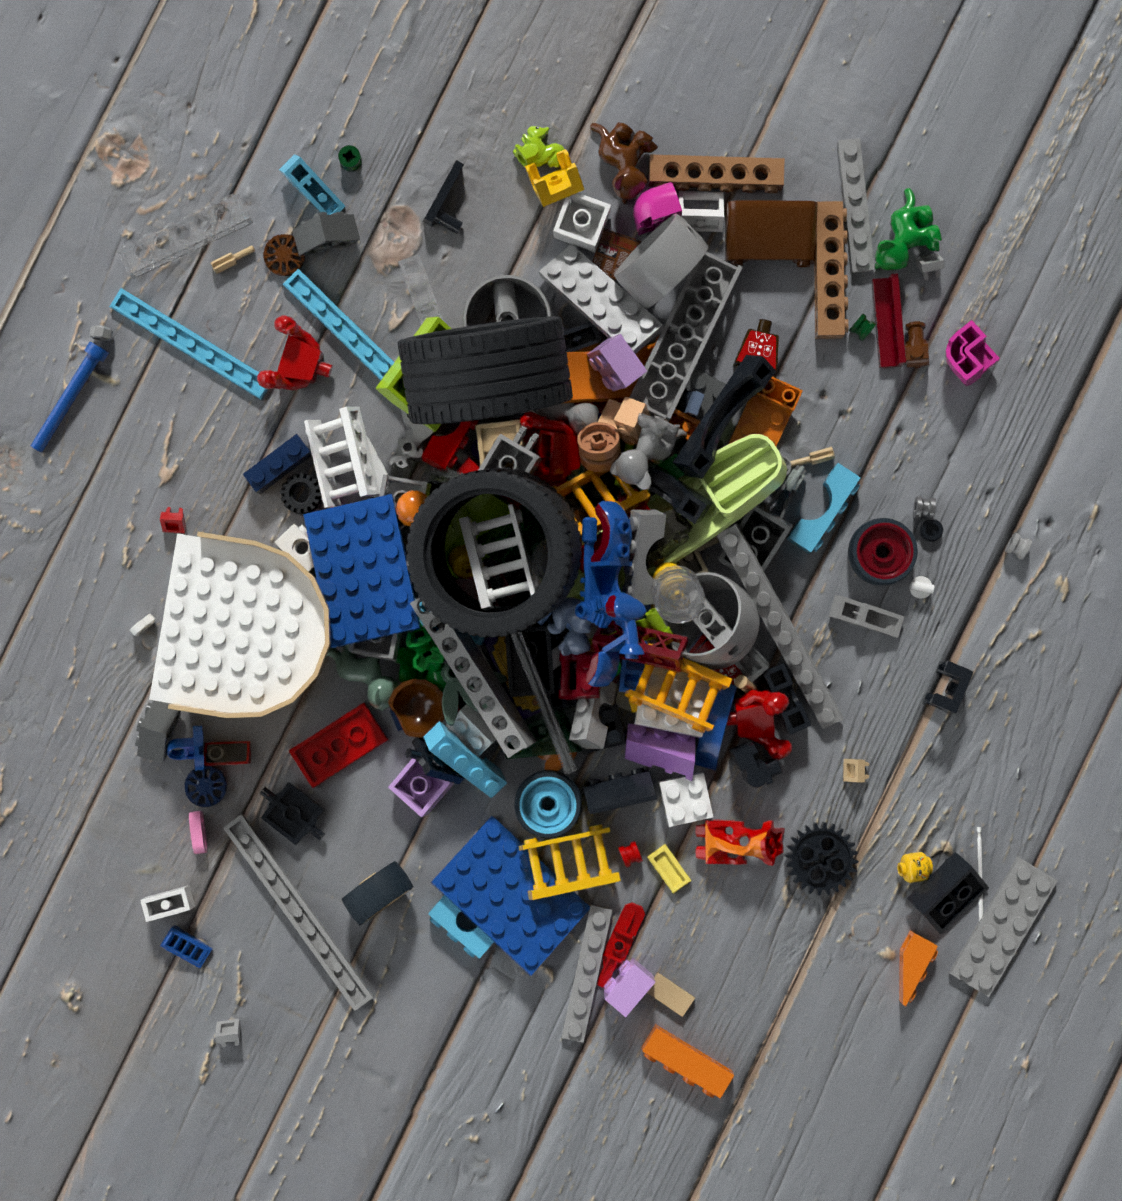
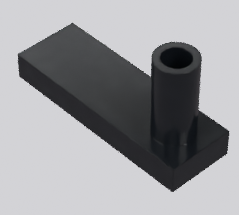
[423,160,464,234]

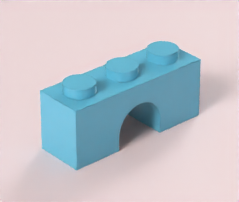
[428,895,494,959]

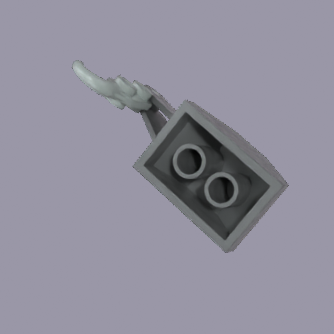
[718,465,807,571]

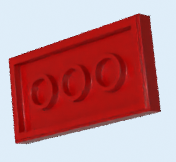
[289,702,389,788]

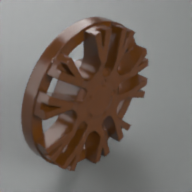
[263,234,305,276]

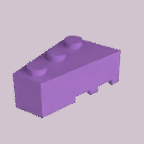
[625,724,695,781]

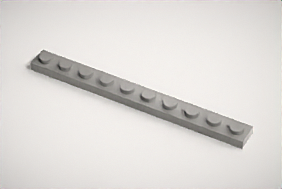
[717,522,843,729]
[223,814,374,1011]

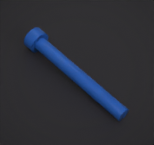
[30,341,109,453]

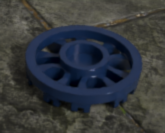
[184,766,227,807]

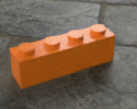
[642,1024,734,1099]

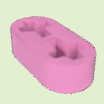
[189,811,207,854]

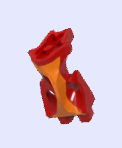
[695,819,785,866]

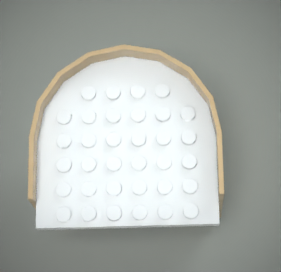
[149,532,331,718]

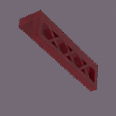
[872,273,906,368]
[592,621,688,672]

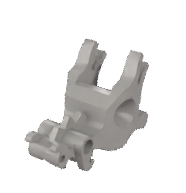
[390,410,436,471]

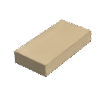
[647,972,695,1017]

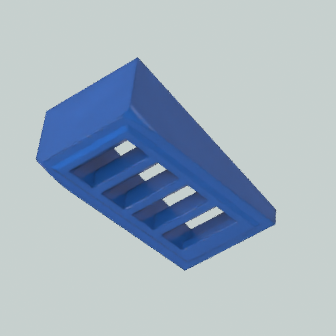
[160,925,213,968]

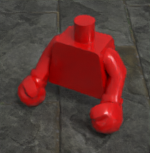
[257,315,333,391]
[520,412,580,483]
[727,690,792,760]

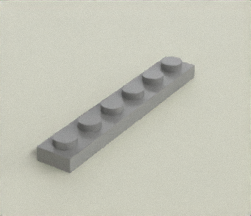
[837,138,875,274]
[561,904,612,1043]

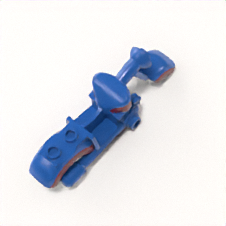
[575,501,646,687]

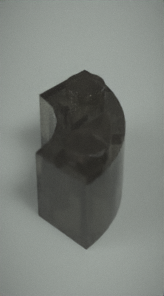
[646,508,693,569]

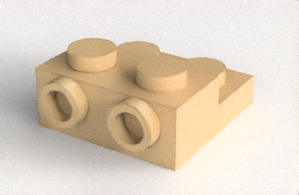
[475,420,526,469]

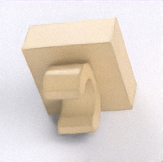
[843,759,869,782]

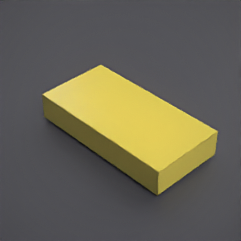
[647,844,691,894]

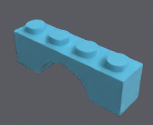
[787,463,861,554]
[424,721,507,798]

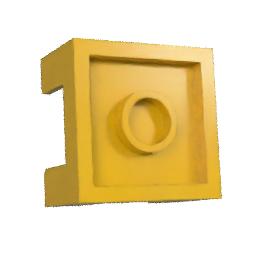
[525,149,585,207]

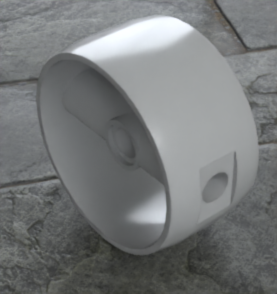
[614,213,708,309]
[462,275,552,327]
[661,572,759,669]

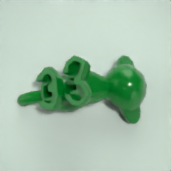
[875,188,942,270]
[406,620,463,693]

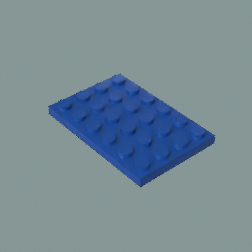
[303,494,421,648]
[430,816,590,976]

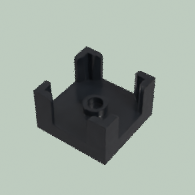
[923,661,974,714]

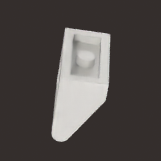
[678,191,724,232]

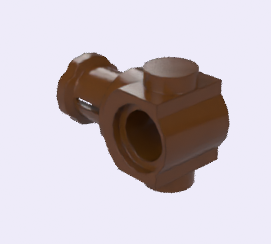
[905,321,930,368]

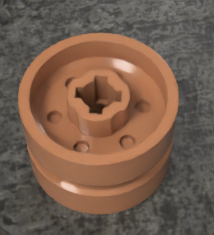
[578,422,621,472]

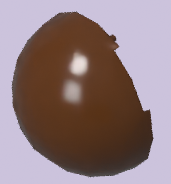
[388,679,445,737]

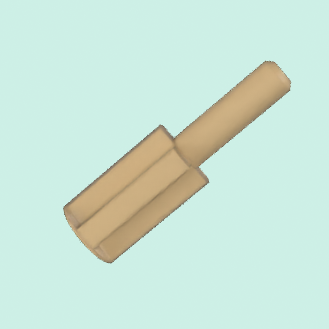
[211,246,255,274]
[790,447,835,468]
[735,675,761,693]

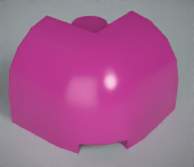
[633,182,682,235]
[945,320,1000,386]

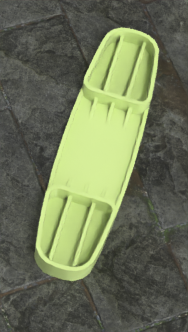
[567,434,787,601]

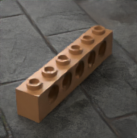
[649,154,785,194]
[814,201,849,339]

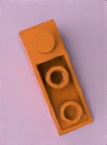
[899,930,938,1006]

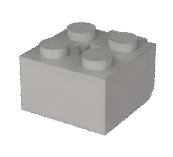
[478,426,543,476]

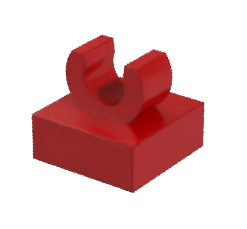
[160,507,186,534]

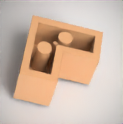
[598,397,650,445]

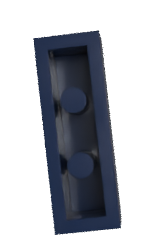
[243,434,312,494]

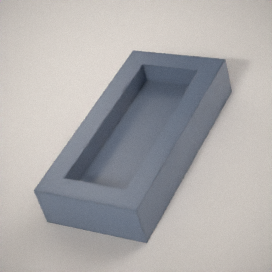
[675,391,705,416]

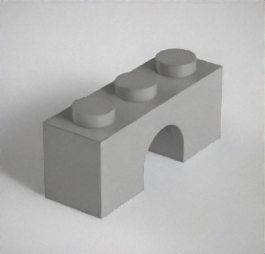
[569,682,617,749]

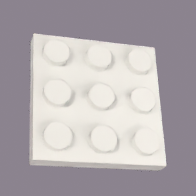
[634,667,714,738]

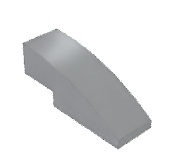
[828,595,904,638]

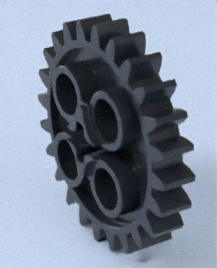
[784,822,859,896]

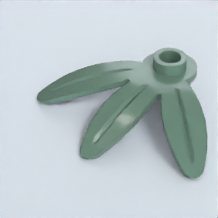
[441,663,507,726]

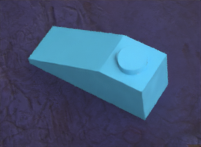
[279,154,346,215]

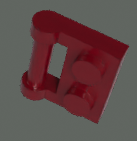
[558,652,601,700]

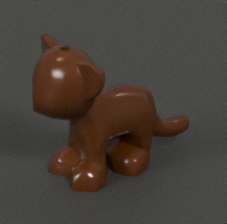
[590,122,658,205]

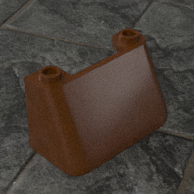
[725,200,818,268]

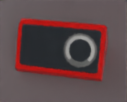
[204,741,251,766]

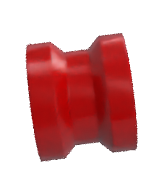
[618,840,643,868]

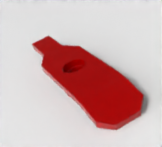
[596,902,645,988]

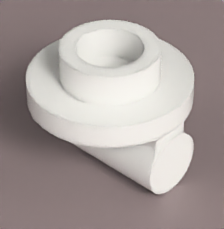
[909,576,934,599]

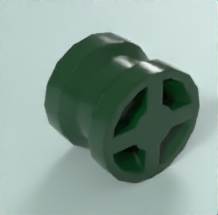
[338,145,362,172]
[848,313,877,341]

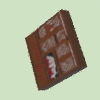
[592,228,641,282]

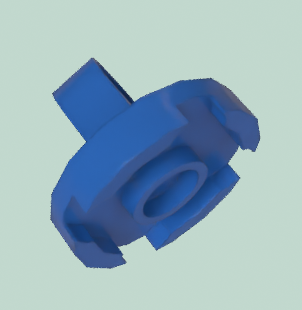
[167,725,204,771]

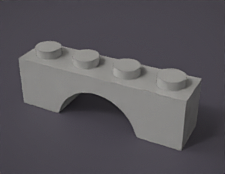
[622,509,666,605]

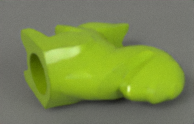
[512,126,565,168]

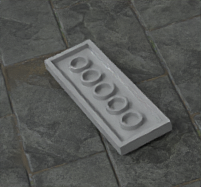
[539,244,664,354]
[949,857,1058,997]

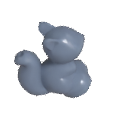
[547,597,592,656]

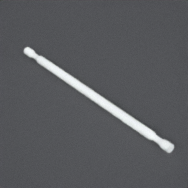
[977,827,983,921]

